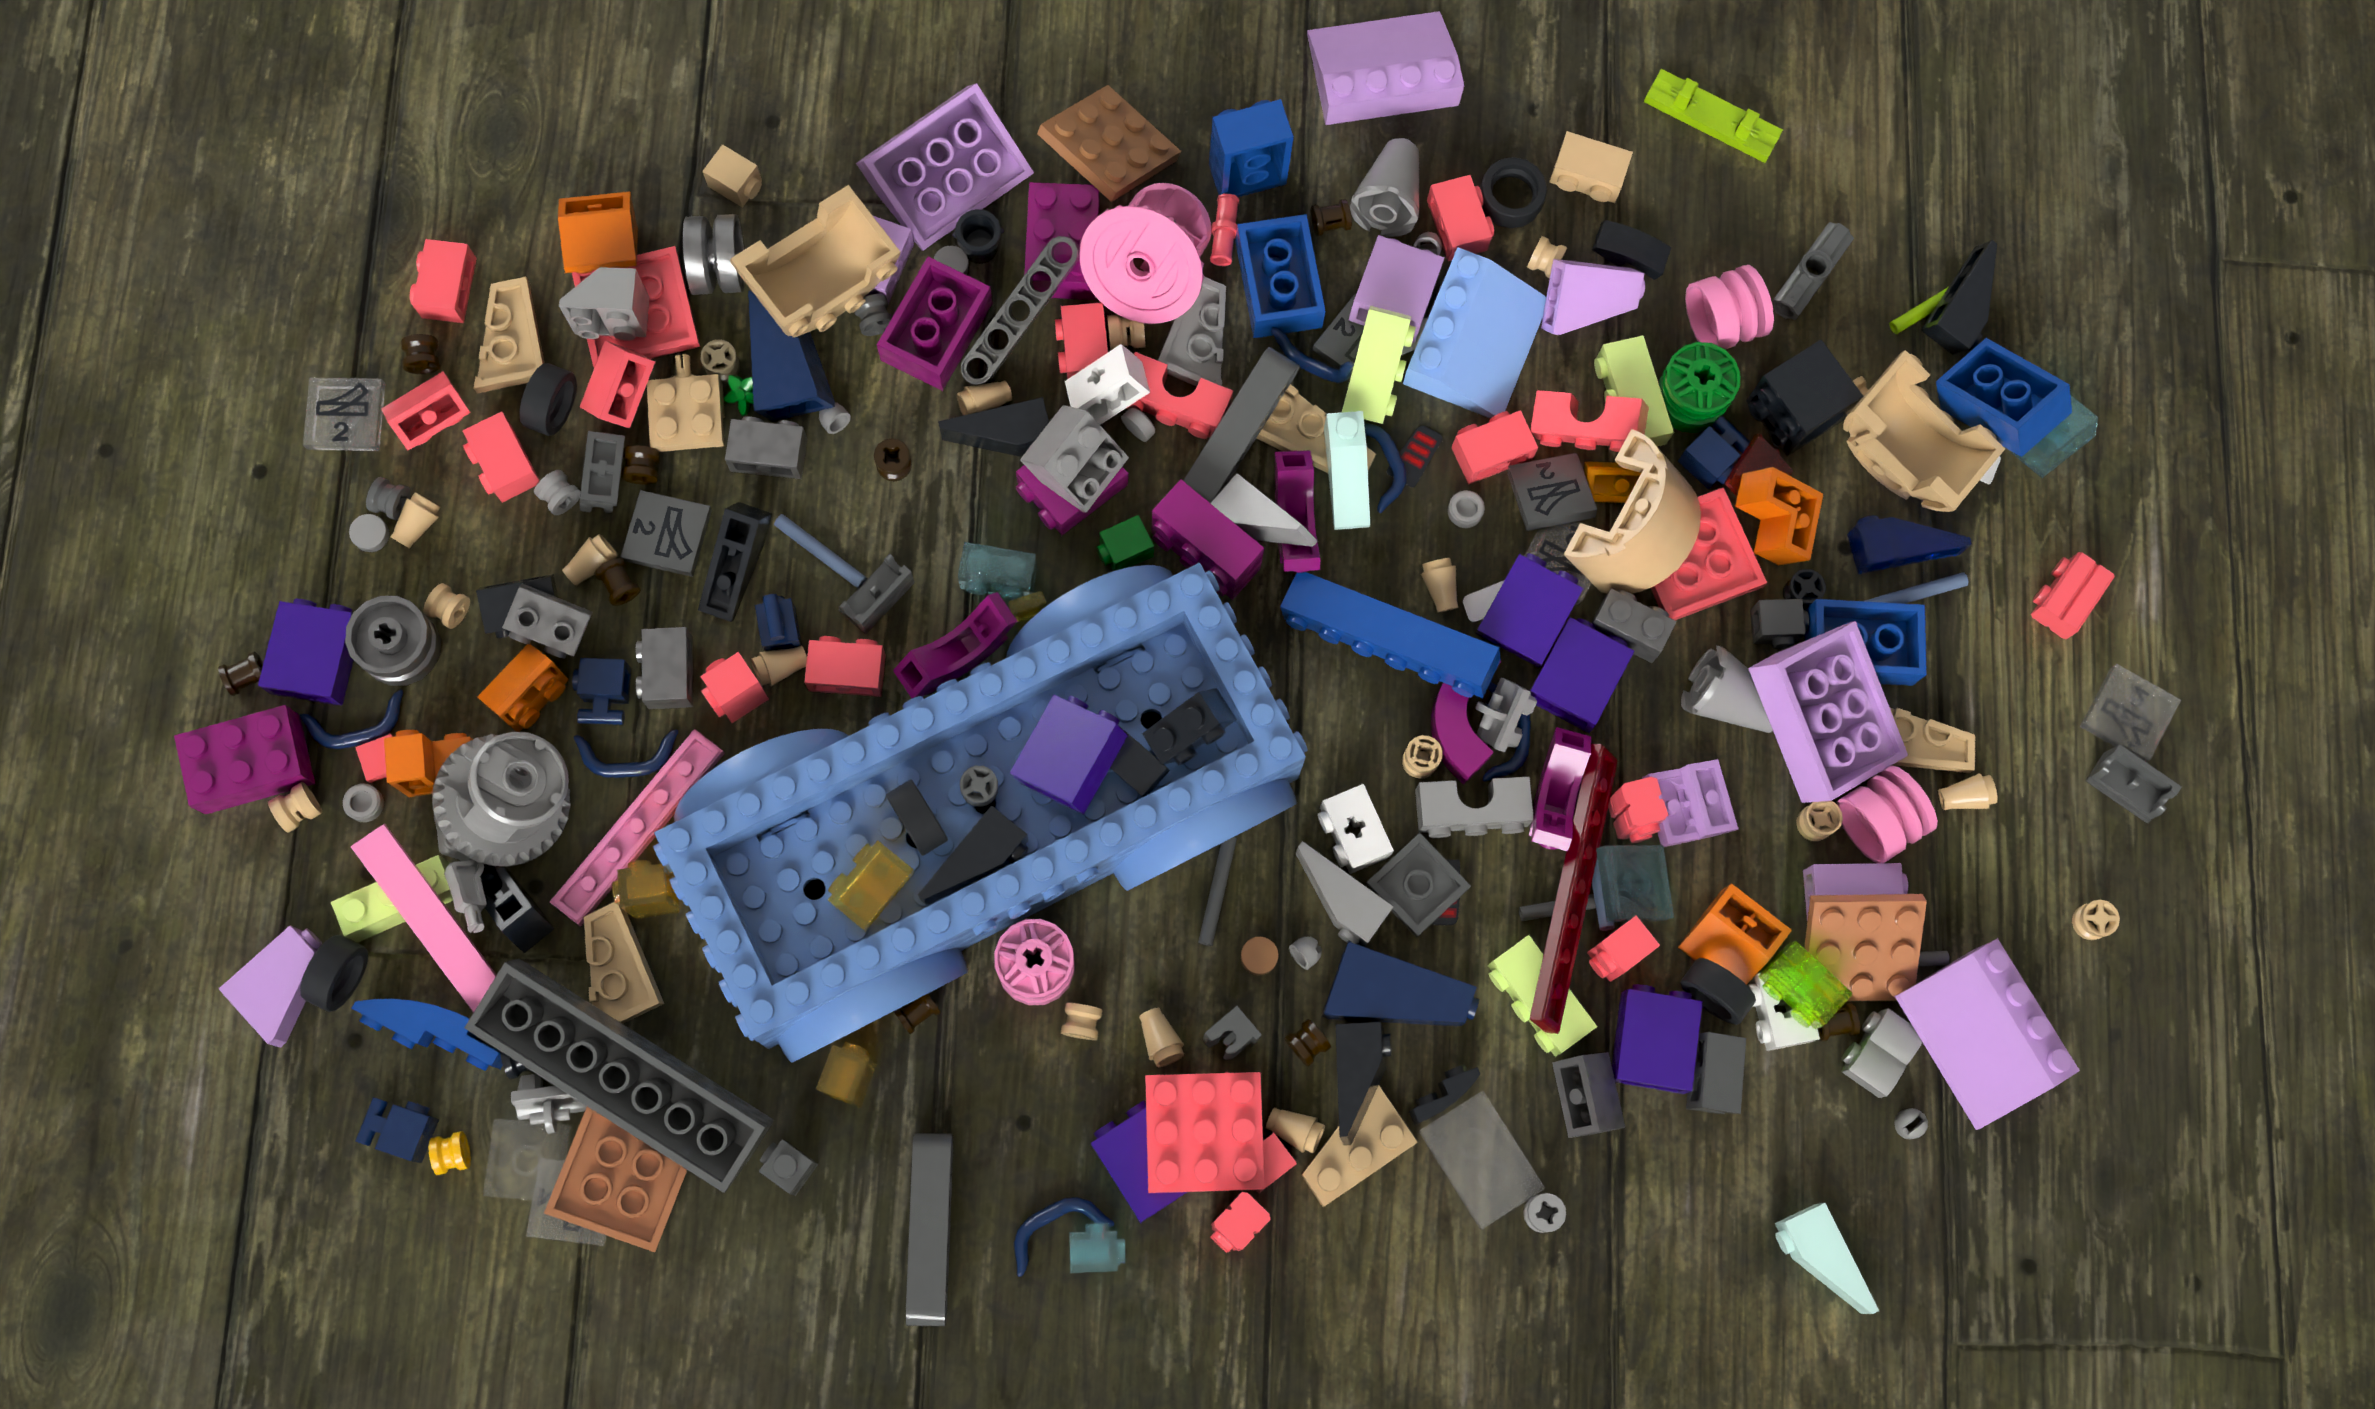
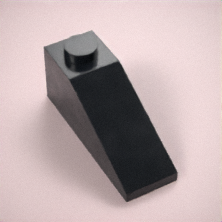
[1921,240,1997,355]
[938,397,1049,457]
[698,502,772,622]
[918,806,1029,905]
[480,864,554,953]
[1336,1022,1392,1145]

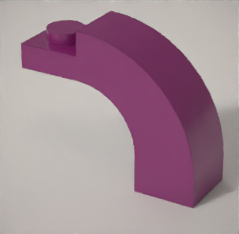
[1275,450,1320,573]
[893,592,1018,698]
[1431,660,1502,785]
[1528,727,1591,851]

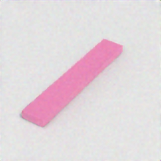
[550,729,725,926]
[350,823,497,1012]

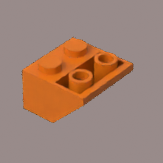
[558,192,638,274]
[477,644,569,732]
[1678,883,1792,985]

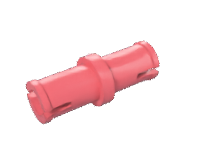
[1210,193,1240,266]

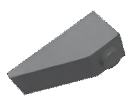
[1210,474,1318,547]
[1295,841,1393,947]

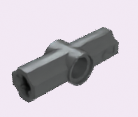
[1772,222,1854,320]

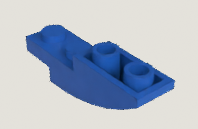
[352,999,503,1071]

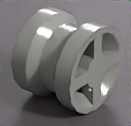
[534,470,581,515]
[1523,1193,1566,1233]

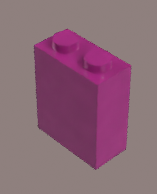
[1015,465,1128,536]

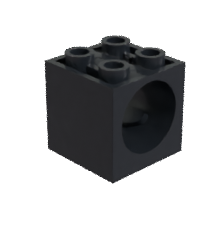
[1746,340,1863,456]

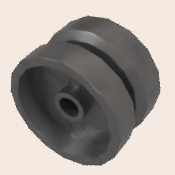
[683,214,745,295]
[345,596,441,686]

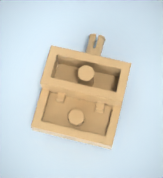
[647,354,725,452]

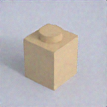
[702,144,762,208]

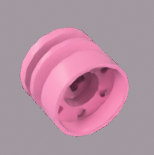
[1685,265,1774,350]
[1837,765,1938,863]
[994,919,1075,1005]

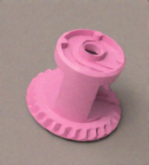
[1079,183,1211,324]

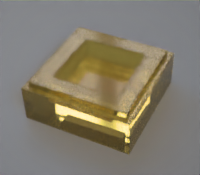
[1008,591,1047,623]

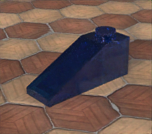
[1847,515,1972,574]

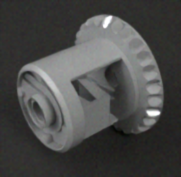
[432,732,571,866]

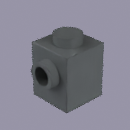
[1750,599,1809,649]
[759,1139,818,1196]

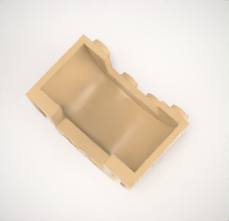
[730,185,901,338]
[1843,350,2005,512]
[1563,429,1701,594]

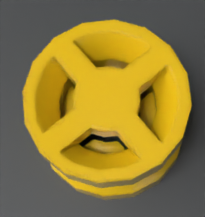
[428,1131,471,1175]

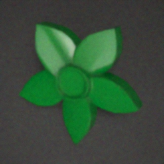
[723,375,754,417]

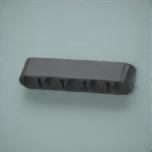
[961,236,1080,384]
[1183,347,1300,503]
[906,1133,953,1326]

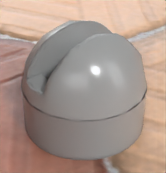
[1413,231,1442,256]
[819,403,851,434]
[1289,936,1322,970]
[1894,1108,1928,1139]

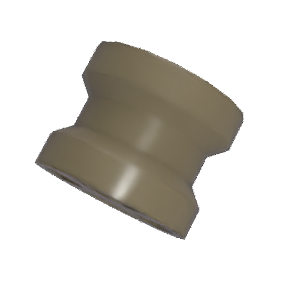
[700,340,740,383]

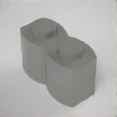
[1841,1008,1922,1098]

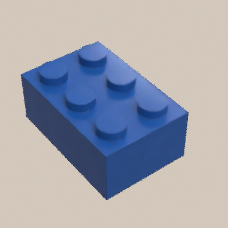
[1209,99,1294,197]
[1235,214,1326,338]
[1936,338,2072,457]
[1805,599,1927,686]

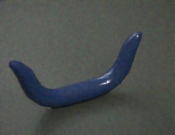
[1271,328,1354,383]
[1364,423,1407,513]
[1483,682,1531,782]
[299,689,404,749]
[574,729,678,778]
[1014,1197,1114,1277]

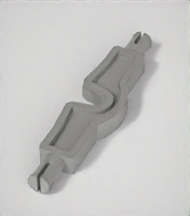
[434,816,487,933]

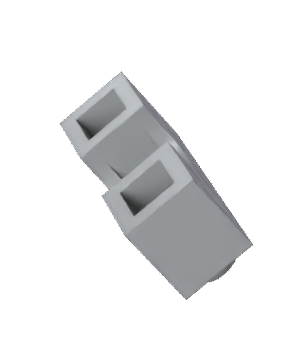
[1415,777,1534,838]

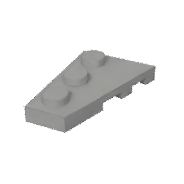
[1158,276,1226,387]

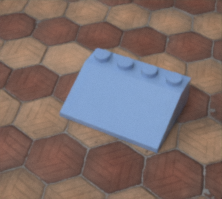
[1403,247,1546,419]

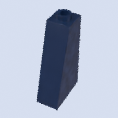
[748,291,835,422]
[1321,942,1479,1026]

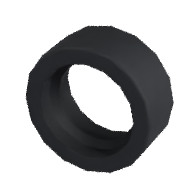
[1480,157,1547,228]
[520,363,577,436]
[886,780,948,856]
[300,935,368,1012]
[1680,958,1756,1025]

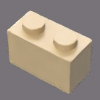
[1549,131,1633,203]

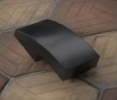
[1592,220,1672,280]
[1110,725,1170,797]
[1409,1064,1480,1125]

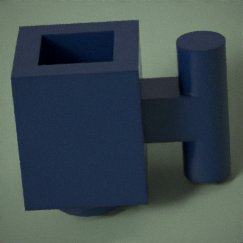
[1678,416,1753,490]
[755,594,802,651]
[572,658,632,725]
[355,1097,439,1163]

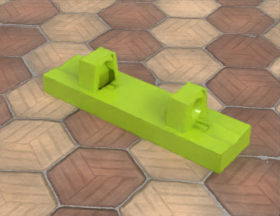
[1644,69,1783,163]

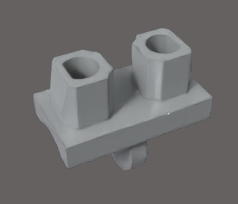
[1475,677,1537,752]
[511,1074,587,1134]

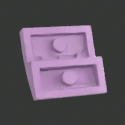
[1642,759,1738,847]

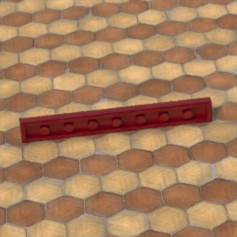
[1529,744,1618,1034]

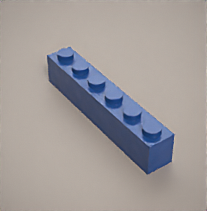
[1280,572,1501,698]

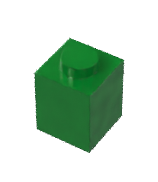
[1096,515,1154,571]

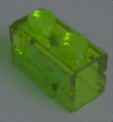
[1758,940,1853,1029]

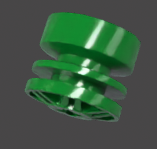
[1658,342,1740,433]

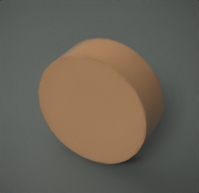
[1240,937,1278,975]

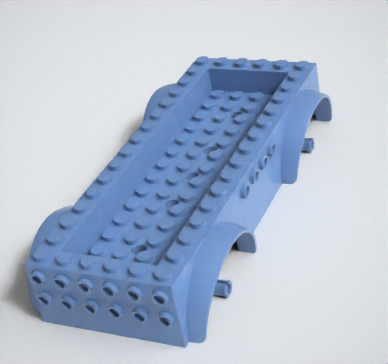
[653,563,1308,1063]

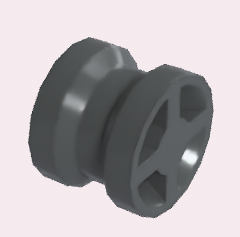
[855,294,893,336]
[366,477,411,520]
[960,766,998,807]

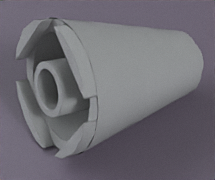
[1350,138,1419,237]
[1681,646,1773,733]

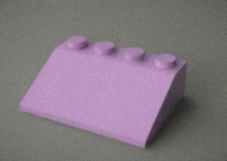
[1307,11,1464,125]
[856,83,1034,251]
[1748,621,1908,803]
[1895,938,2080,1130]

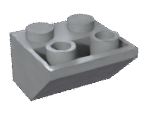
[559,267,650,340]
[1020,405,1129,513]

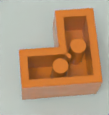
[1735,467,1823,566]
[384,730,473,797]

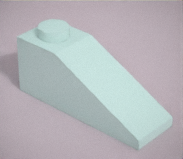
[1324,411,1370,530]
[1775,1203,1879,1314]

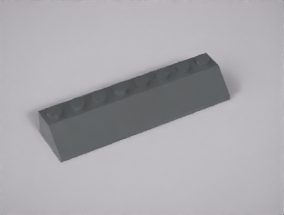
[464,958,775,1193]

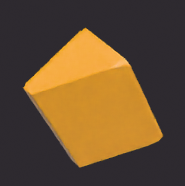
[1584,462,1641,503]

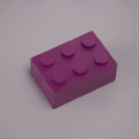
[1024,182,1100,300]
[877,256,993,391]
[1151,479,1264,600]
[174,705,315,815]

